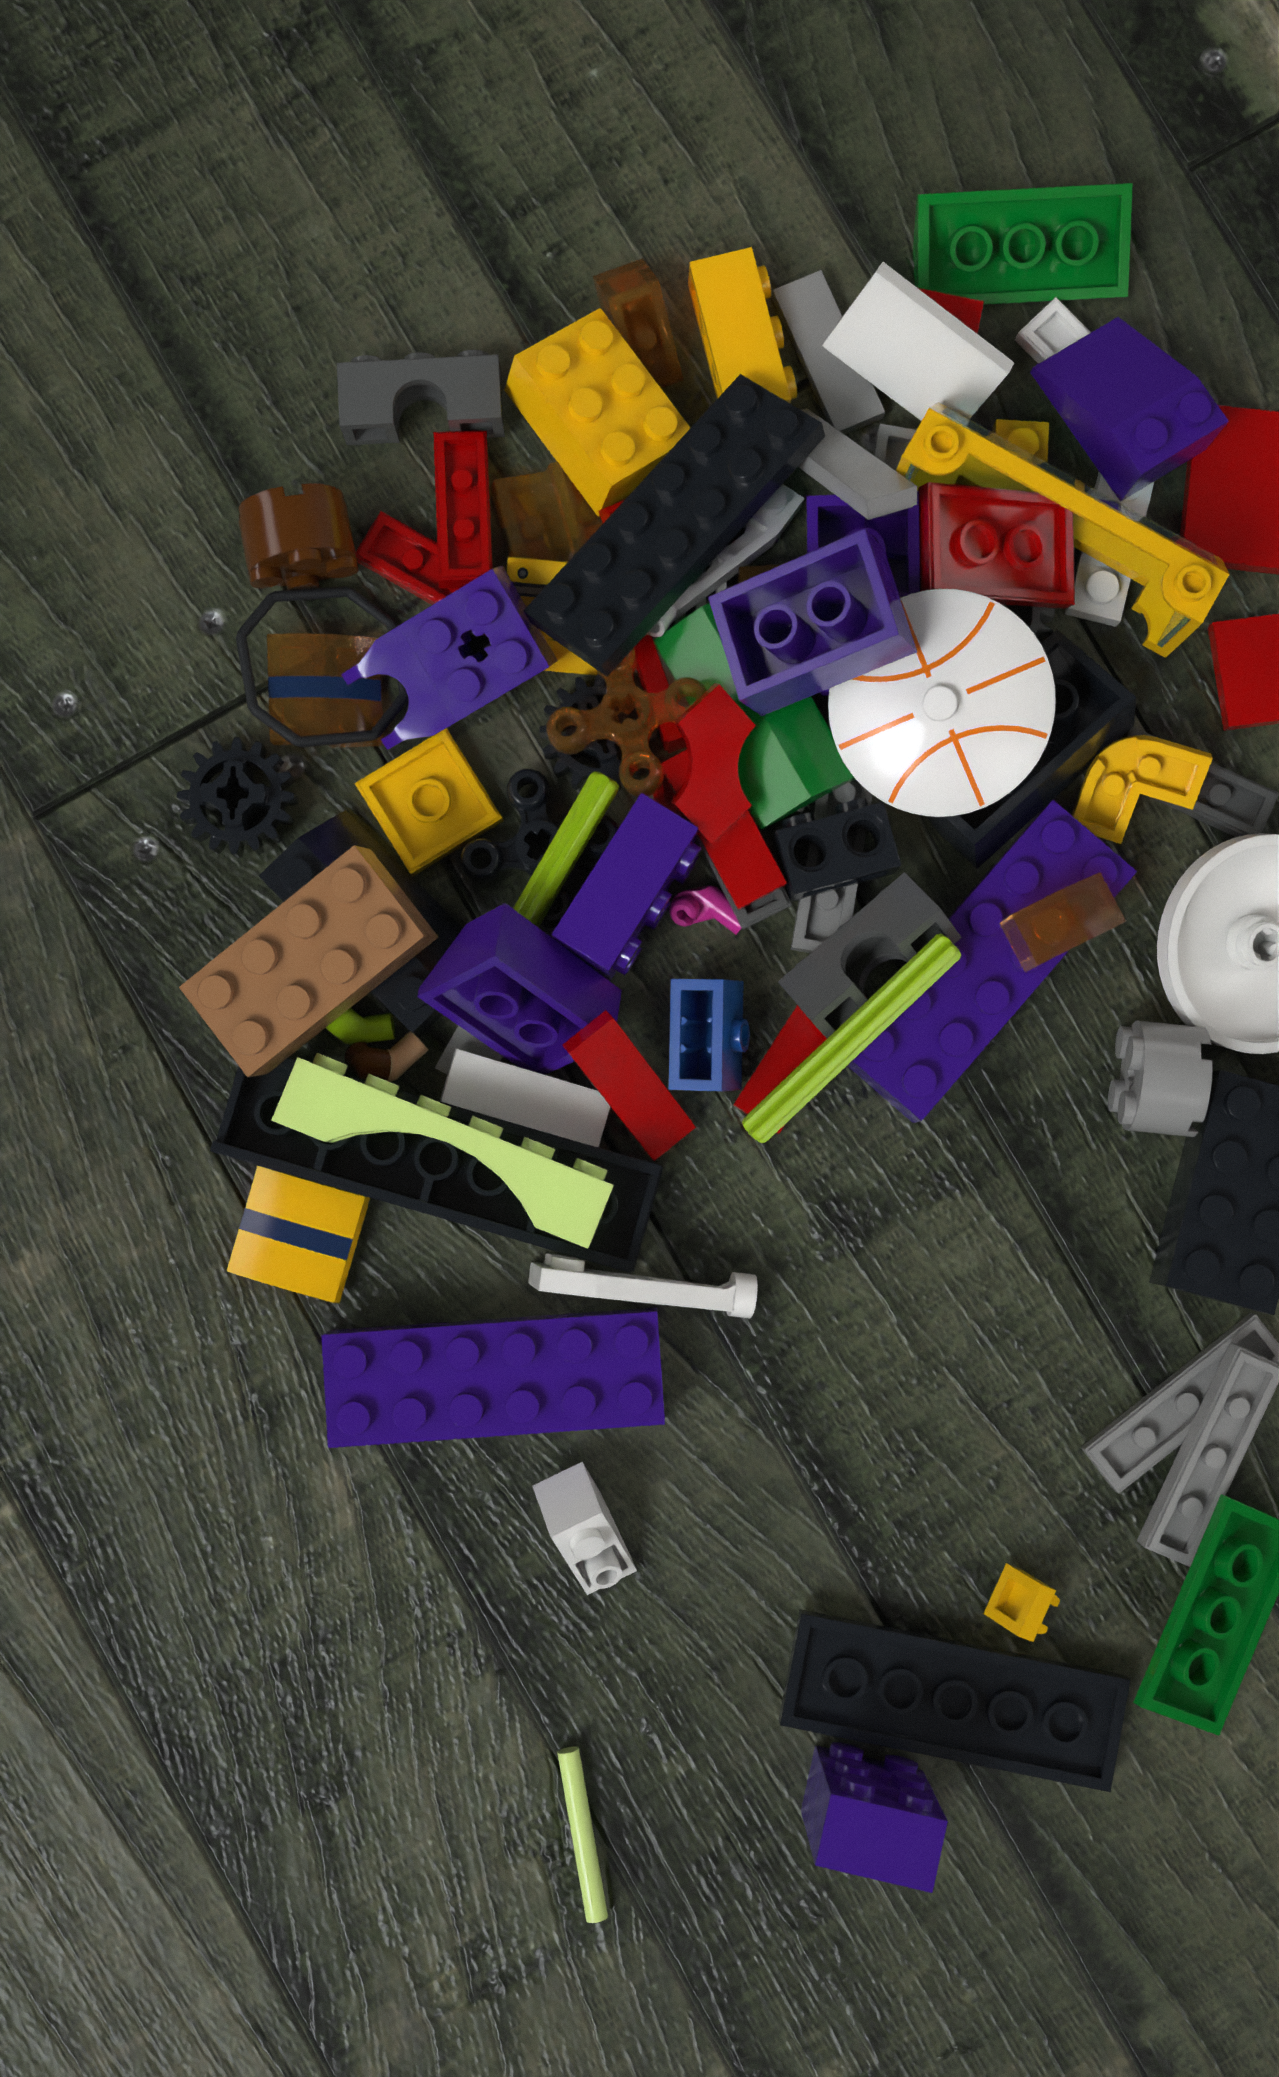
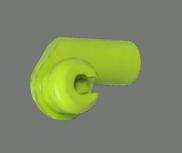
[326,1008,395,1045]

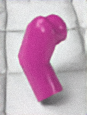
[669,885,741,935]

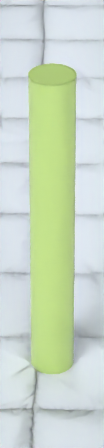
[557,1746,608,1923]

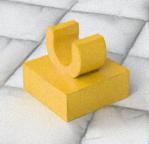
[983,1563,1060,1642]

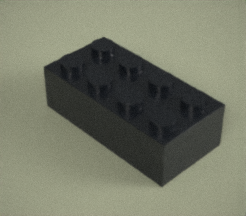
[1149,1070,1279,1315]

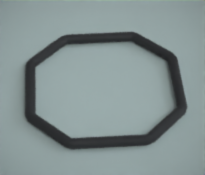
[236,586,409,747]

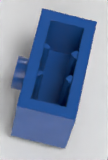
[669,979,750,1091]

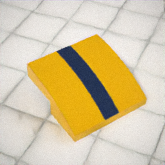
[227,1166,370,1304]

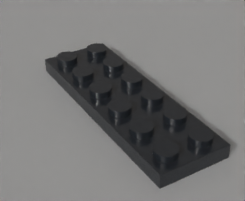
[523,374,825,677]
[779,1609,1131,1792]

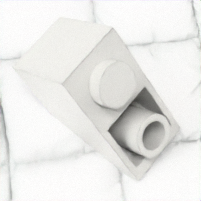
[532,1462,637,1595]

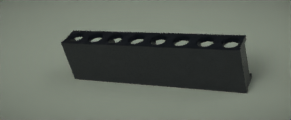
[210,1058,664,1273]

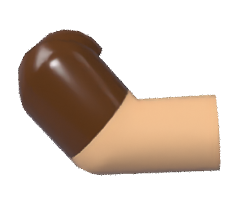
[345,1031,429,1082]

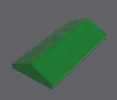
[913,183,1133,304]
[653,603,855,831]
[1133,1494,1279,1736]

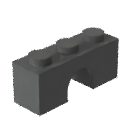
[337,350,505,445]
[778,872,962,1038]

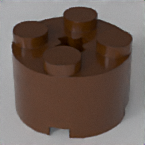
[238,483,359,590]

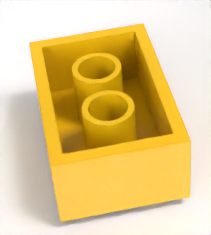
[504,308,690,517]

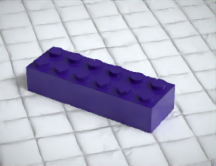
[847,800,1137,1123]
[321,1308,665,1448]

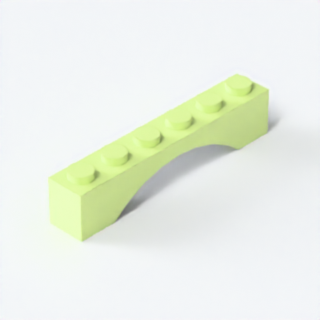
[272,1053,614,1249]

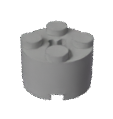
[1108,1020,1212,1137]

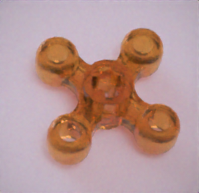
[546,648,707,797]

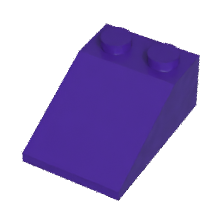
[1030,317,1229,502]

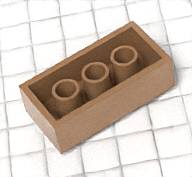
[179,845,438,1077]

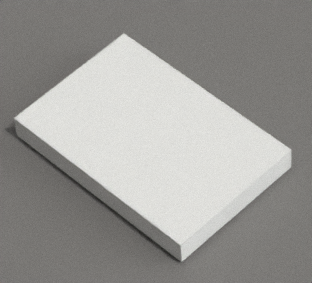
[822,262,1014,421]

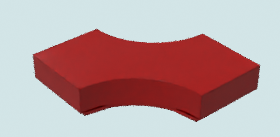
[671,683,756,844]

